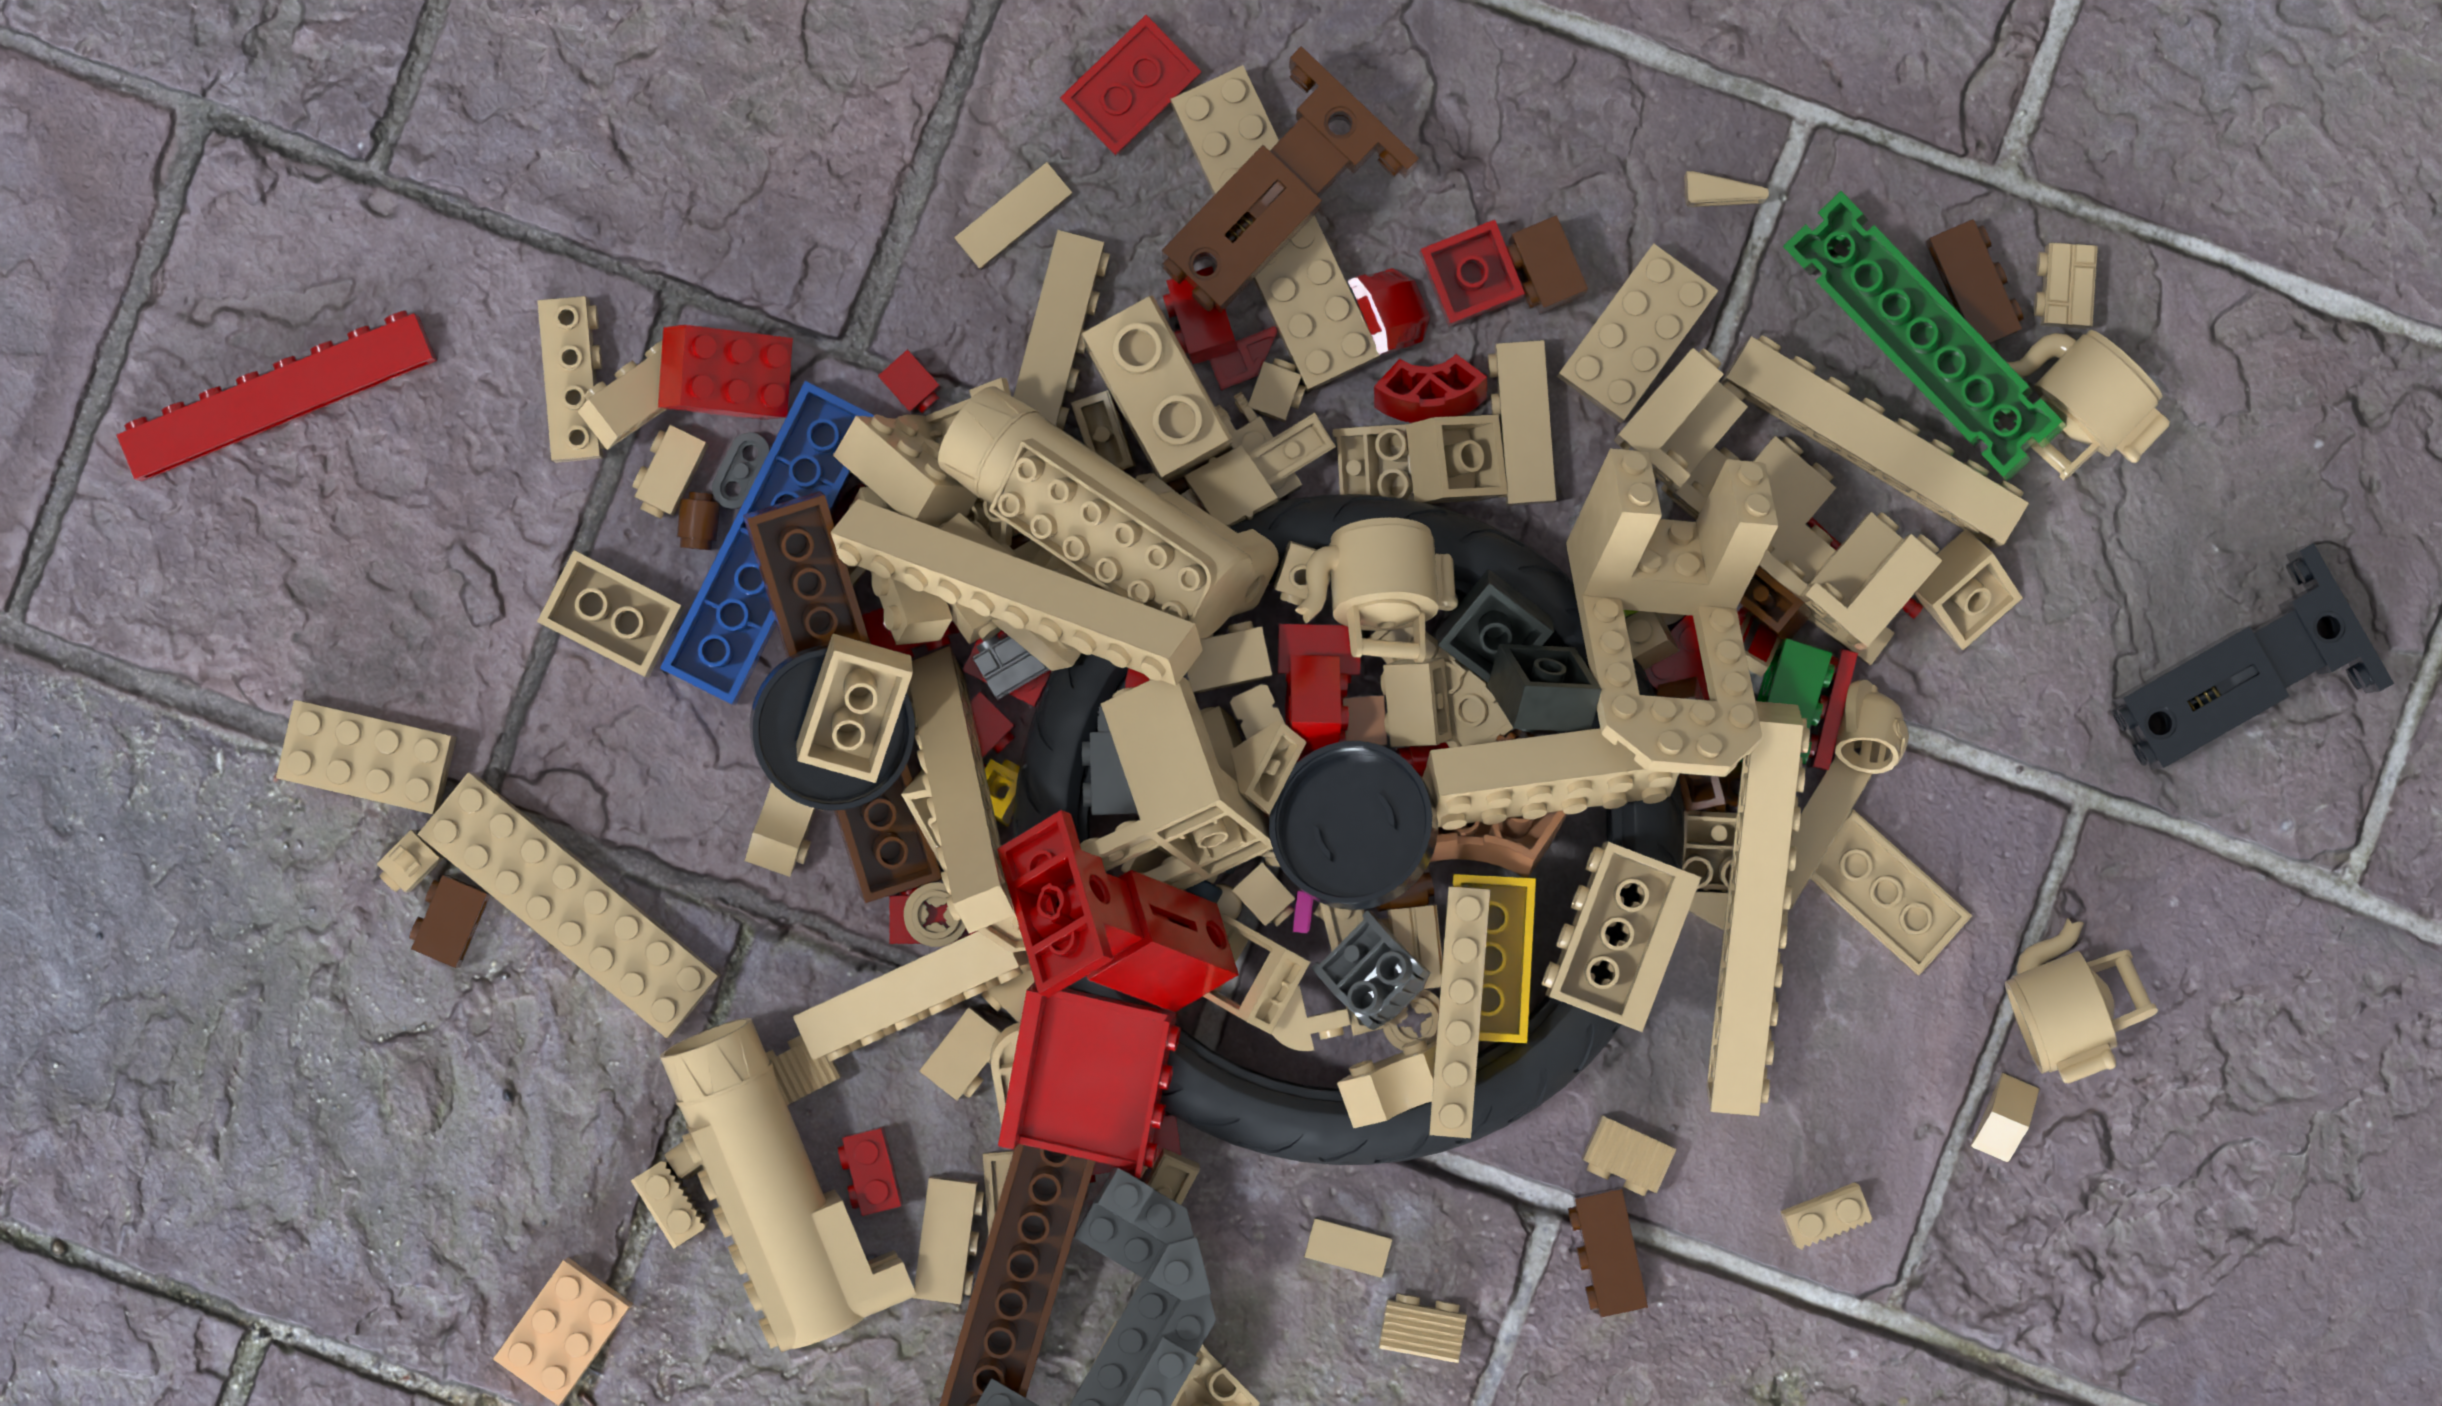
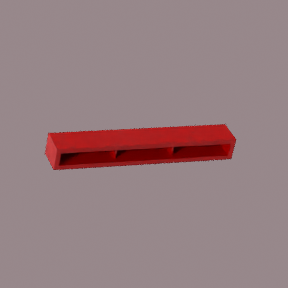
[116,310,437,482]

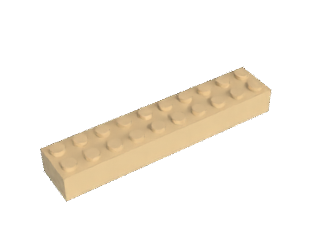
[1706,701,1810,1116]

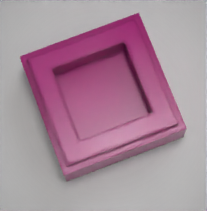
[1292,891,1313,933]

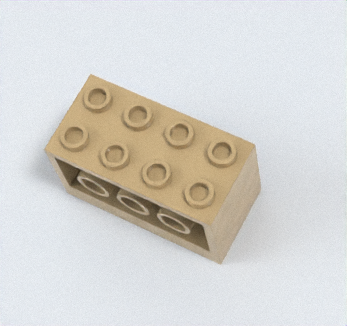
[1541,842,1701,1032]

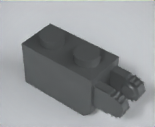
[1082,706,1138,815]

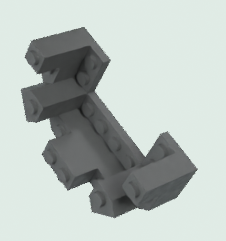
[975,1167,1216,1406]

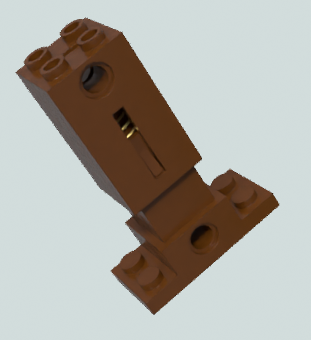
[1162,46,1419,314]

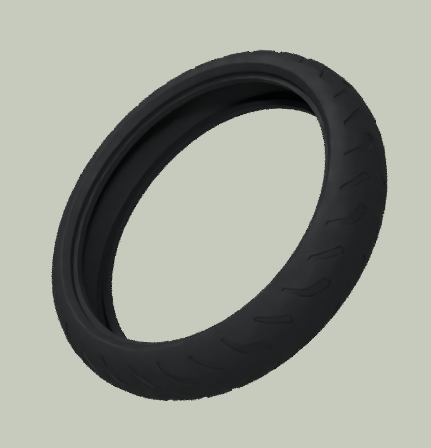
[1014,494,1684,1165]

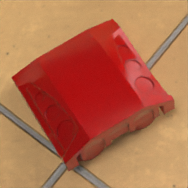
[1348,268,1430,355]

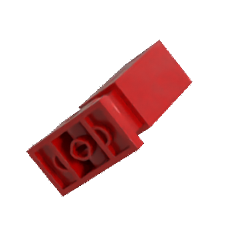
[997,810,1239,1012]

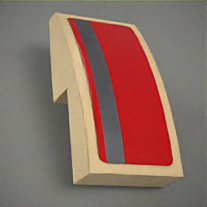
[1740,613,1780,677]

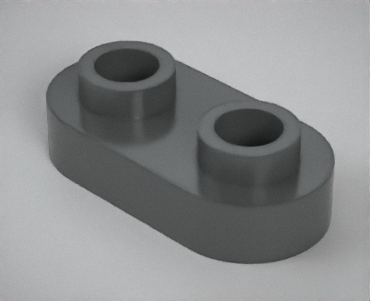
[712,432,770,509]

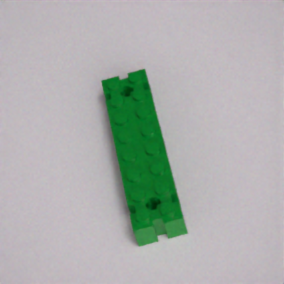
[1783,191,2067,482]

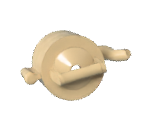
[2007,330,2170,481]
[1295,518,1458,663]
[2005,918,2158,1084]

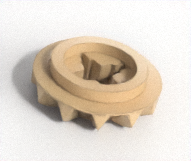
[904,883,966,947]
[1383,989,1440,1051]

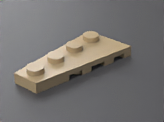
[1368,626,1515,748]

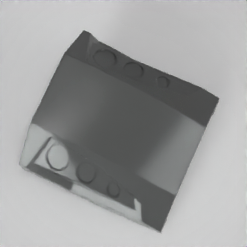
[1311,910,1431,1030]

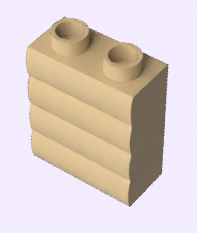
[1082,295,1233,483]

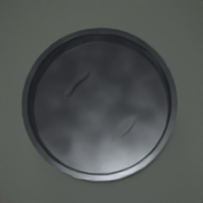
[749,645,915,810]
[1269,741,1438,910]

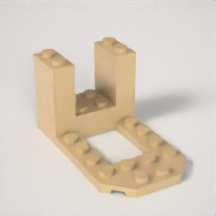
[1566,448,1779,777]
[977,677,1272,952]

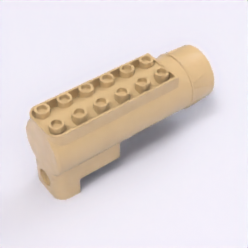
[938,386,1279,639]
[660,1018,916,1353]

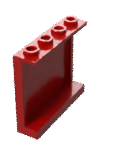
[998,981,1181,1178]

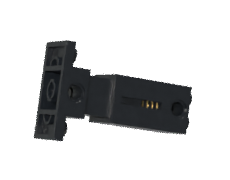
[2111,543,2394,770]

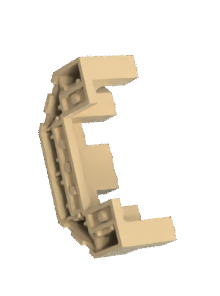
[1614,348,1942,650]

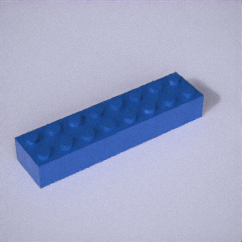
[660,381,874,706]

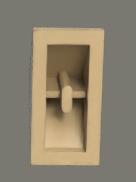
[1231,721,1307,814]
[1971,1073,2039,1162]

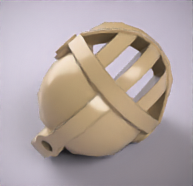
[1835,680,1909,774]

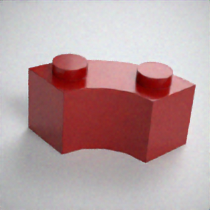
[1374,354,1487,423]

